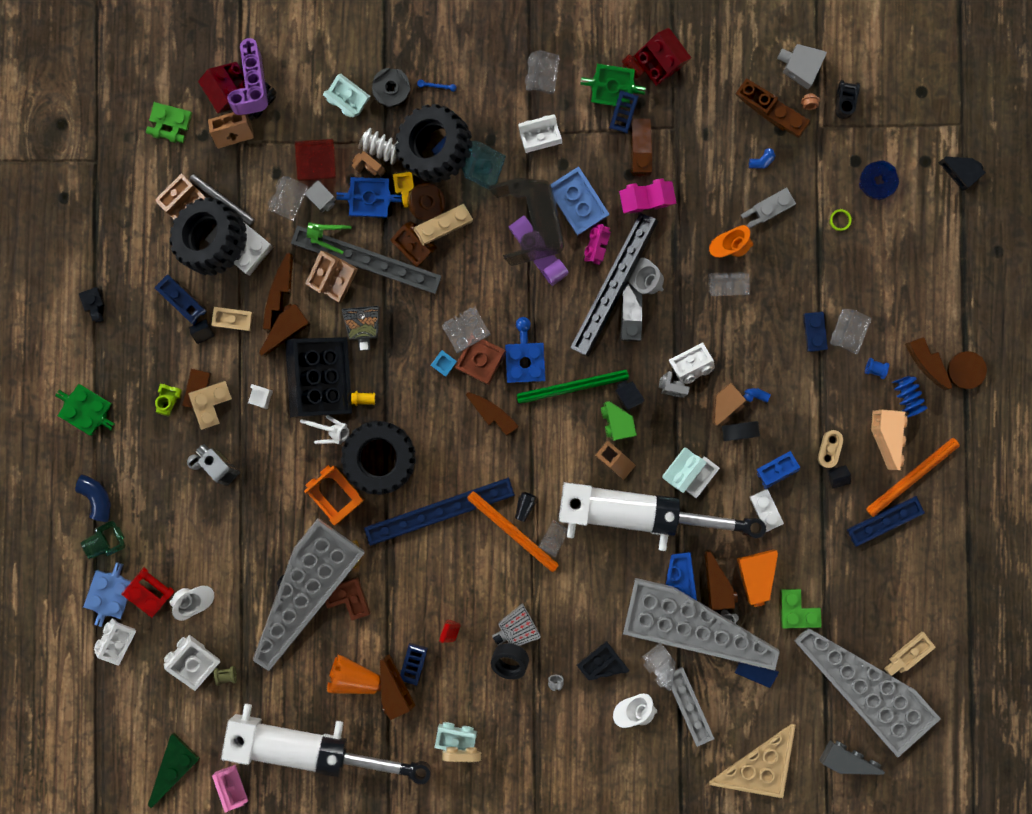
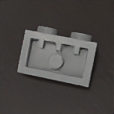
[659,371,689,398]

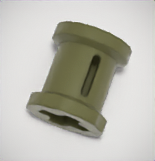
[214,666,237,686]

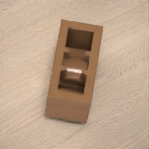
[208,112,254,149]

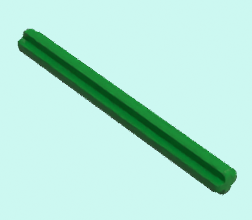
[517,370,629,404]

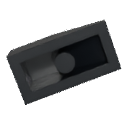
[938,156,986,191]
[615,380,645,411]

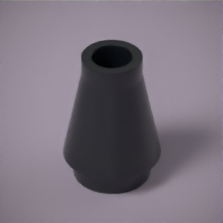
[515,492,537,522]

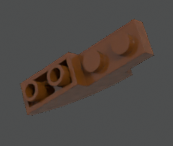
[735,78,810,138]

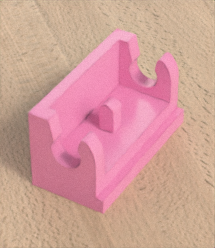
[212,765,248,812]

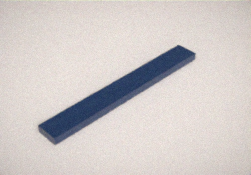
[364,477,515,546]

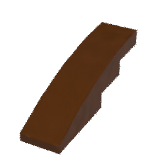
[263,253,293,331]

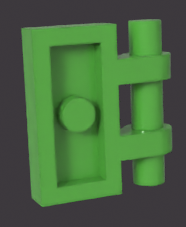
[146,102,192,143]

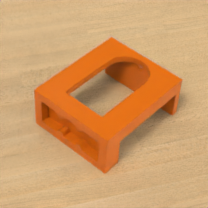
[304,465,365,526]

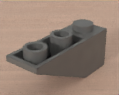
[819,740,885,775]

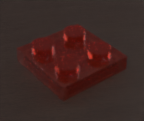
[295,139,336,181]

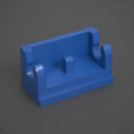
[757,451,800,489]

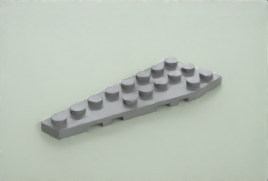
[253,518,365,671]
[794,628,941,757]

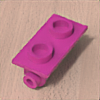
[584,224,611,265]

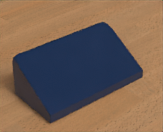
[734,662,779,688]

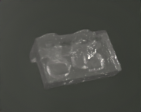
[525,50,559,94]
[268,176,309,221]
[830,309,871,354]

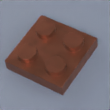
[455,334,507,385]

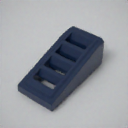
[609,90,639,134]
[400,643,428,685]

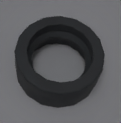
[722,421,760,441]
[490,643,529,680]

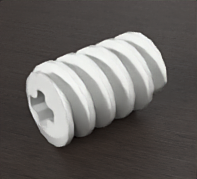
[358,128,399,165]

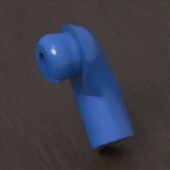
[749,148,775,168]
[743,388,771,403]

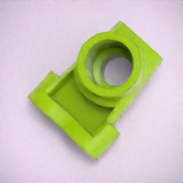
[155,384,182,416]

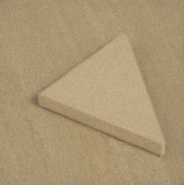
[709,724,796,798]

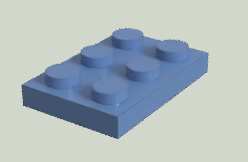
[547,167,610,236]

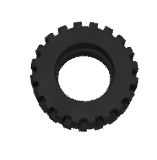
[395,104,472,183]
[169,197,247,276]
[341,421,416,495]

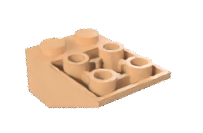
[871,410,907,470]

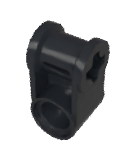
[835,80,860,119]

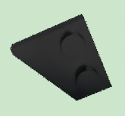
[576,641,630,681]

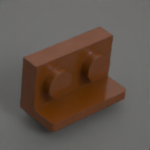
[390,221,437,267]

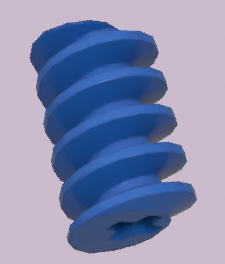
[892,376,928,418]

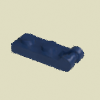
[155,274,207,325]

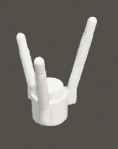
[300,415,349,445]

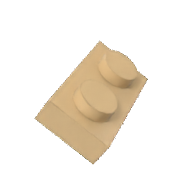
[211,307,253,331]

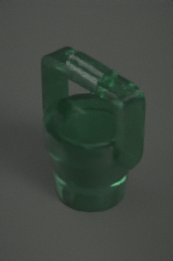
[80,521,126,559]

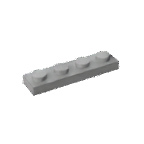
[665,667,714,747]

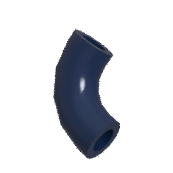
[75,475,111,522]

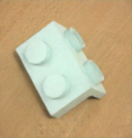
[323,74,371,117]
[434,722,477,750]

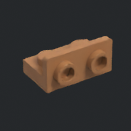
[352,151,386,177]

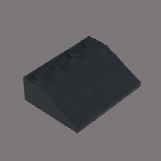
[285,337,352,418]

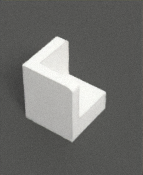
[248,384,273,409]

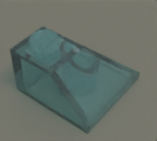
[462,141,506,192]

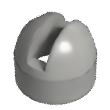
[187,454,201,470]
[548,675,564,691]

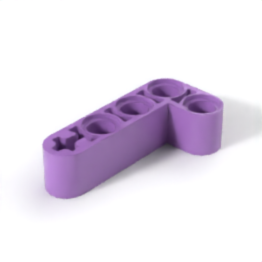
[227,38,268,115]
[508,215,569,286]

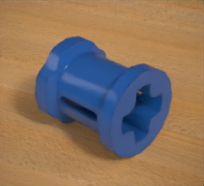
[865,358,889,379]

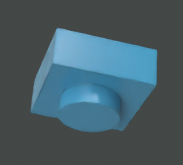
[431,350,457,377]

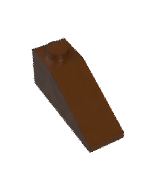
[631,119,652,176]
[259,304,311,357]
[704,551,738,610]
[380,654,416,720]

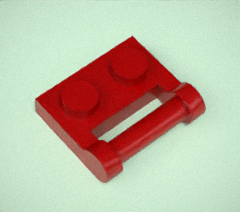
[121,567,175,618]

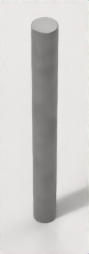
[189,174,255,225]

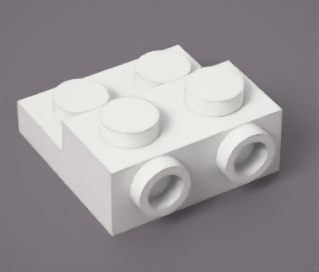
[164,635,220,691]

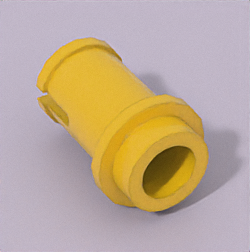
[351,391,375,406]

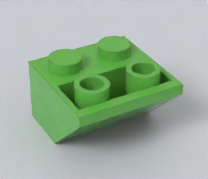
[601,401,636,441]

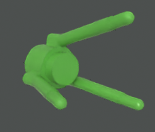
[306,223,352,254]

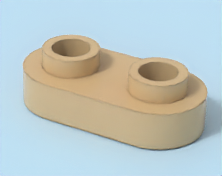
[818,430,843,468]
[442,747,481,762]

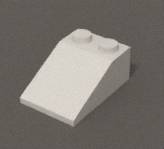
[205,222,274,276]

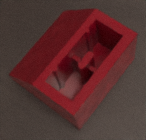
[634,28,691,86]
[198,62,245,113]

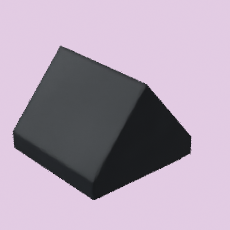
[189,319,215,344]
[827,465,851,489]

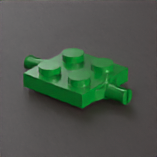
[580,64,646,108]
[55,383,115,436]

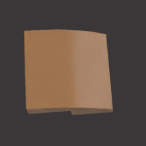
[155,173,206,219]
[305,250,358,302]

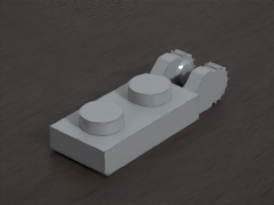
[741,188,796,229]

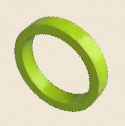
[829,209,852,231]

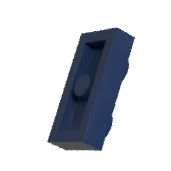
[803,312,828,352]

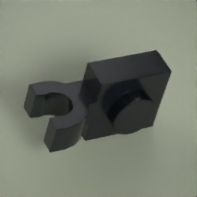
[79,287,105,323]

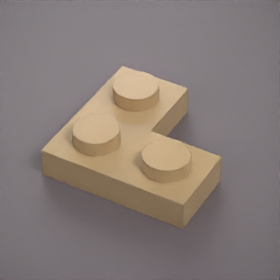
[188,381,232,430]

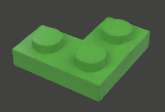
[780,589,821,629]

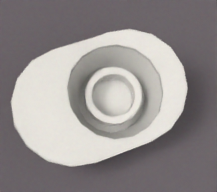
[170,586,214,621]
[613,693,657,728]

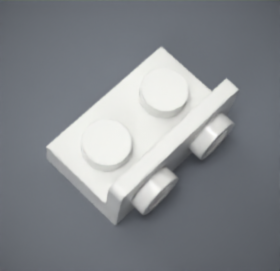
[669,343,715,384]
[94,618,136,666]

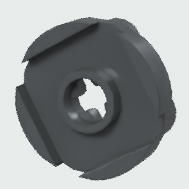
[372,68,410,108]

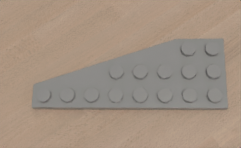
[623,578,780,670]

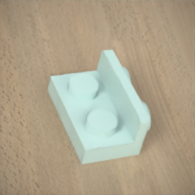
[662,448,707,493]

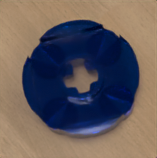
[859,161,899,200]

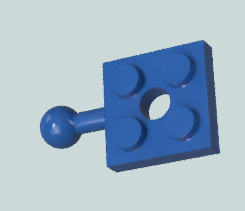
[505,317,545,383]

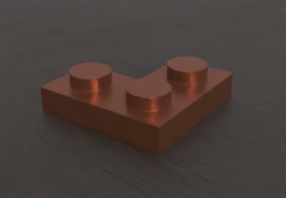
[325,577,370,621]

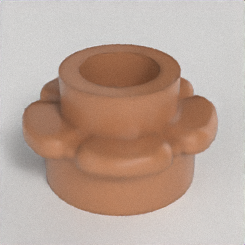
[801,93,820,110]

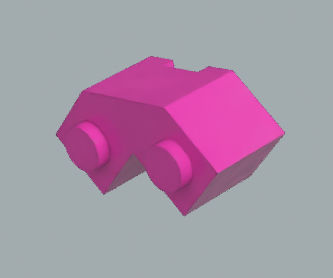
[619,178,676,213]

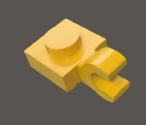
[393,172,414,208]

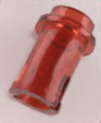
[621,54,645,79]

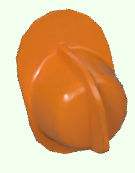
[709,225,753,258]

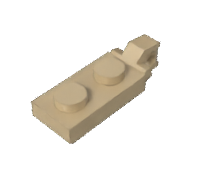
[884,632,935,676]

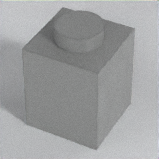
[304,181,336,213]

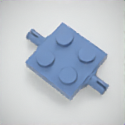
[83,562,131,627]

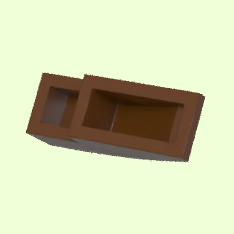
[905,337,953,390]
[465,392,519,436]

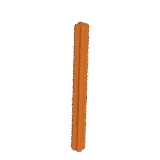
[866,438,960,517]
[467,491,559,572]

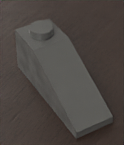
[620,284,642,342]

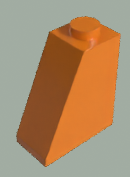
[737,549,778,607]

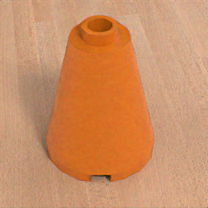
[327,654,381,694]

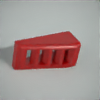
[439,619,461,643]

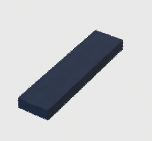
[846,496,925,547]

